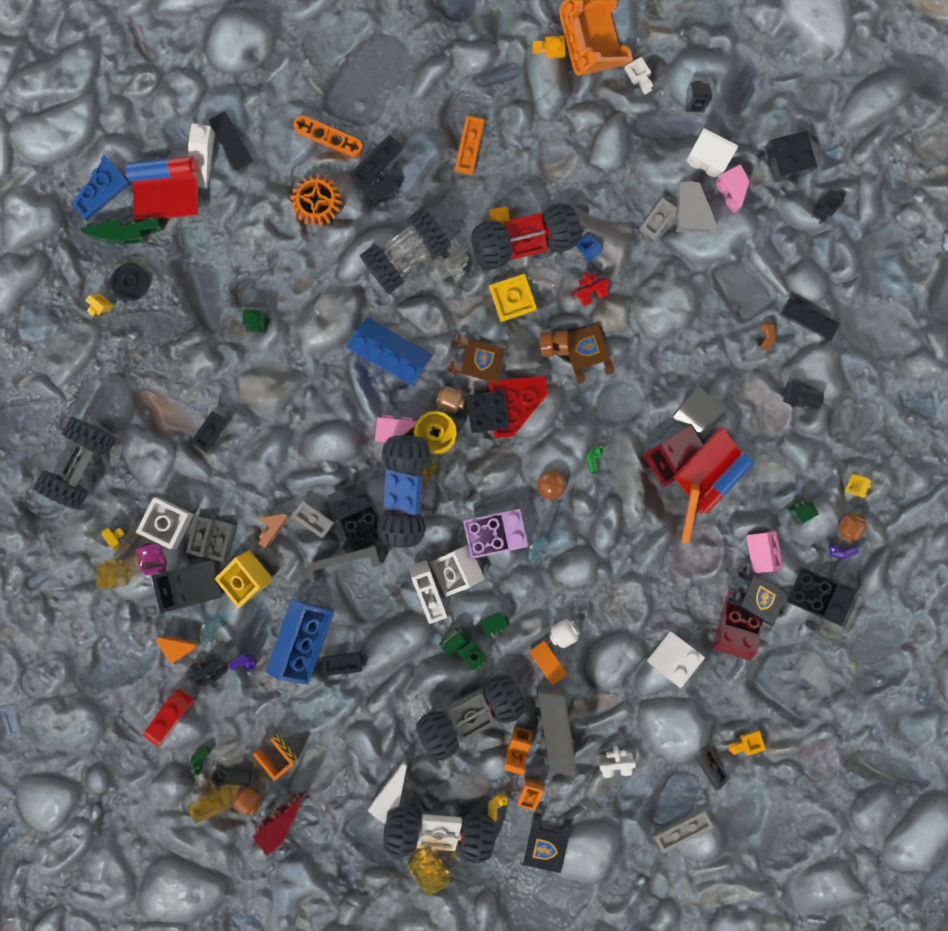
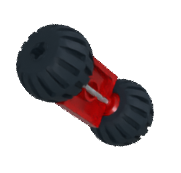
[471,204,581,269]

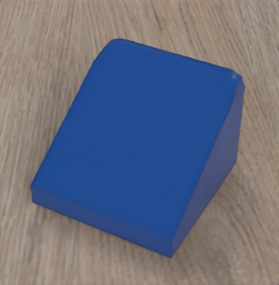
[575,233,602,262]

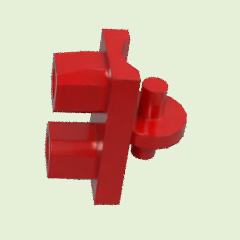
[572,272,609,306]

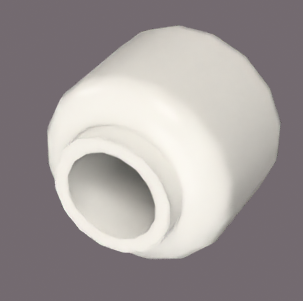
[550,619,580,648]

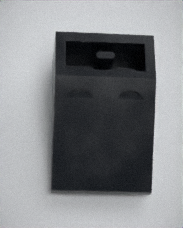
[328,480,380,552]
[151,560,223,613]
[787,567,860,629]

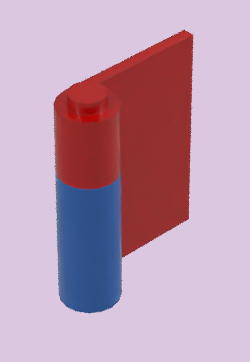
[125,156,199,221]
[673,427,754,514]

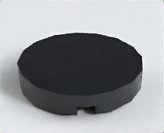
[110,263,150,302]

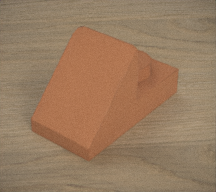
[257,514,290,548]

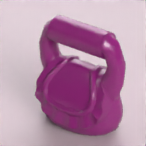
[136,542,167,576]

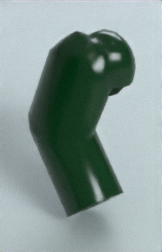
[190,745,211,775]

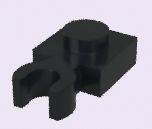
[811,188,845,224]

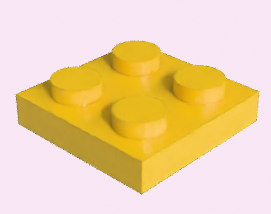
[489,274,537,322]

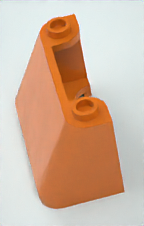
[559,0,633,76]

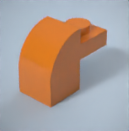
[504,726,533,775]

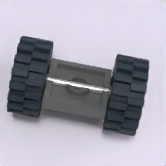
[33,417,117,510]

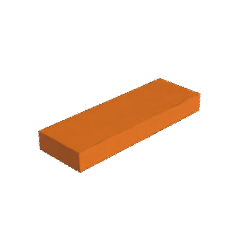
[455,115,485,176]
[681,483,700,544]

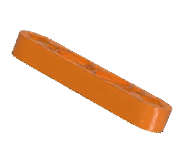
[293,116,363,158]

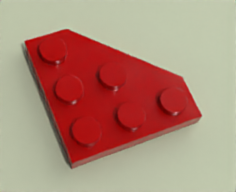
[489,376,548,439]

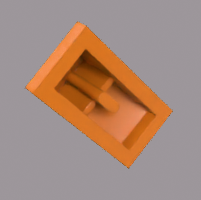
[156,635,200,664]
[516,776,545,811]

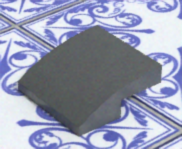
[672,386,728,440]
[186,515,236,562]

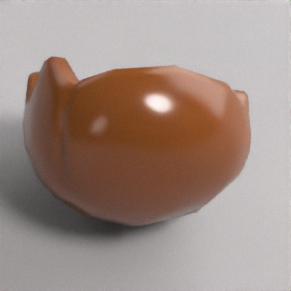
[537,470,567,500]

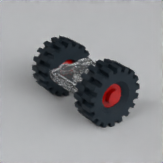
[359,207,451,294]

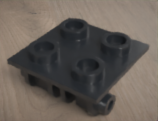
[466,390,509,433]

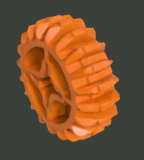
[291,174,342,227]

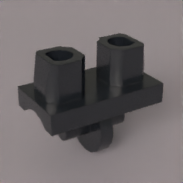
[189,653,229,688]

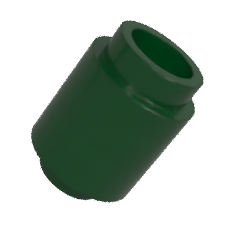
[439,627,468,655]

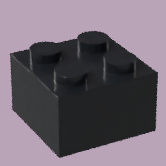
[765,131,817,183]

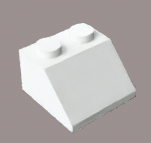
[686,128,738,177]
[430,545,485,597]
[647,631,705,688]

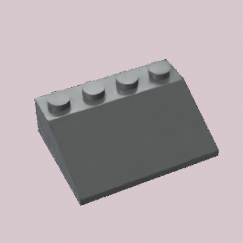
[534,686,577,777]

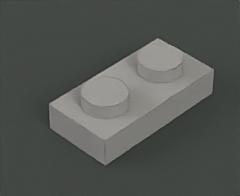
[639,198,678,240]
[292,501,334,539]

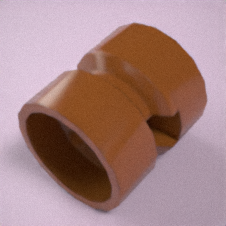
[540,330,570,357]

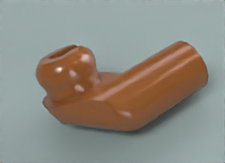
[760,322,777,351]

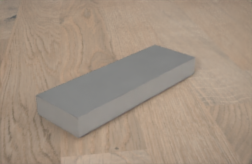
[653,809,714,854]

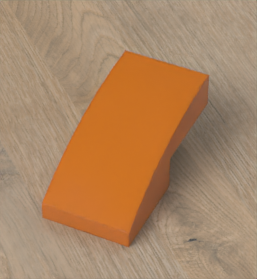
[529,641,568,686]

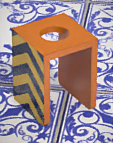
[253,733,298,781]

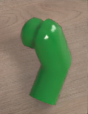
[586,445,604,473]

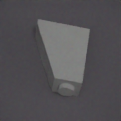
[675,179,717,234]

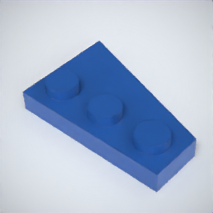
[72,154,130,221]

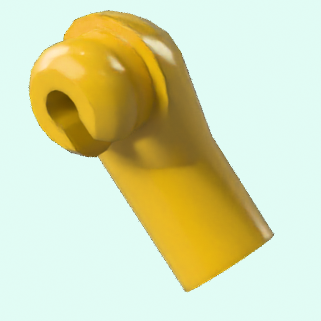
[488,794,508,821]

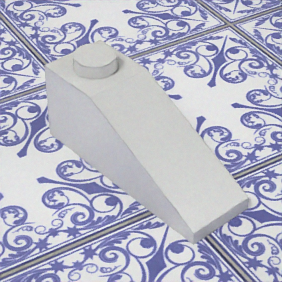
[188,124,216,189]
[409,560,447,624]
[368,760,408,824]

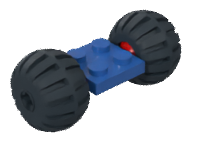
[377,435,431,548]

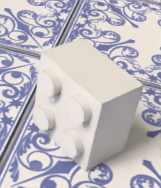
[136,497,194,549]

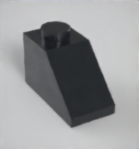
[685,81,712,113]

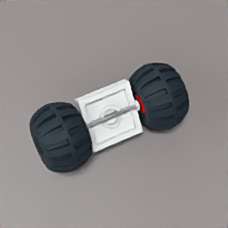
[383,806,495,863]

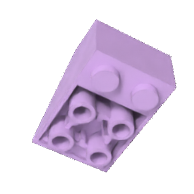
[463,509,528,559]

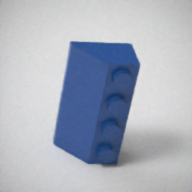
[346,317,433,388]
[266,598,334,685]

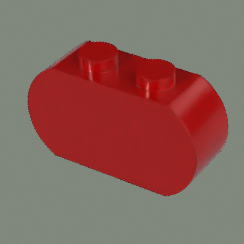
[142,688,195,748]

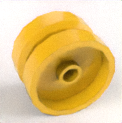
[414,411,457,455]

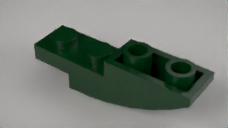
[80,217,164,245]

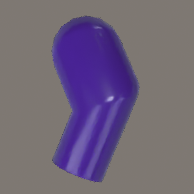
[828,544,859,559]
[227,654,257,671]

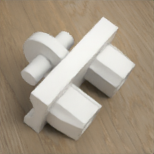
[598,745,636,778]

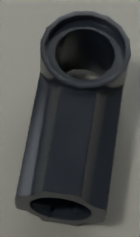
[782,382,824,409]
[210,764,252,787]

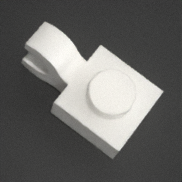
[624,57,653,95]

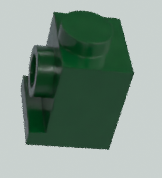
[242,309,267,333]
[786,498,819,524]
[480,611,511,639]
[458,639,488,670]

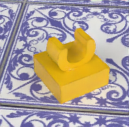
[86,293,114,316]
[844,474,871,498]
[101,528,125,551]

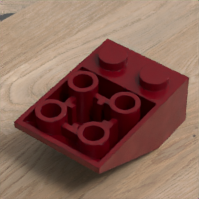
[641,425,703,487]
[713,590,762,661]
[252,791,307,856]

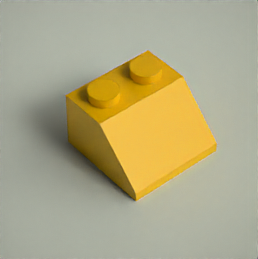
[215,550,273,609]

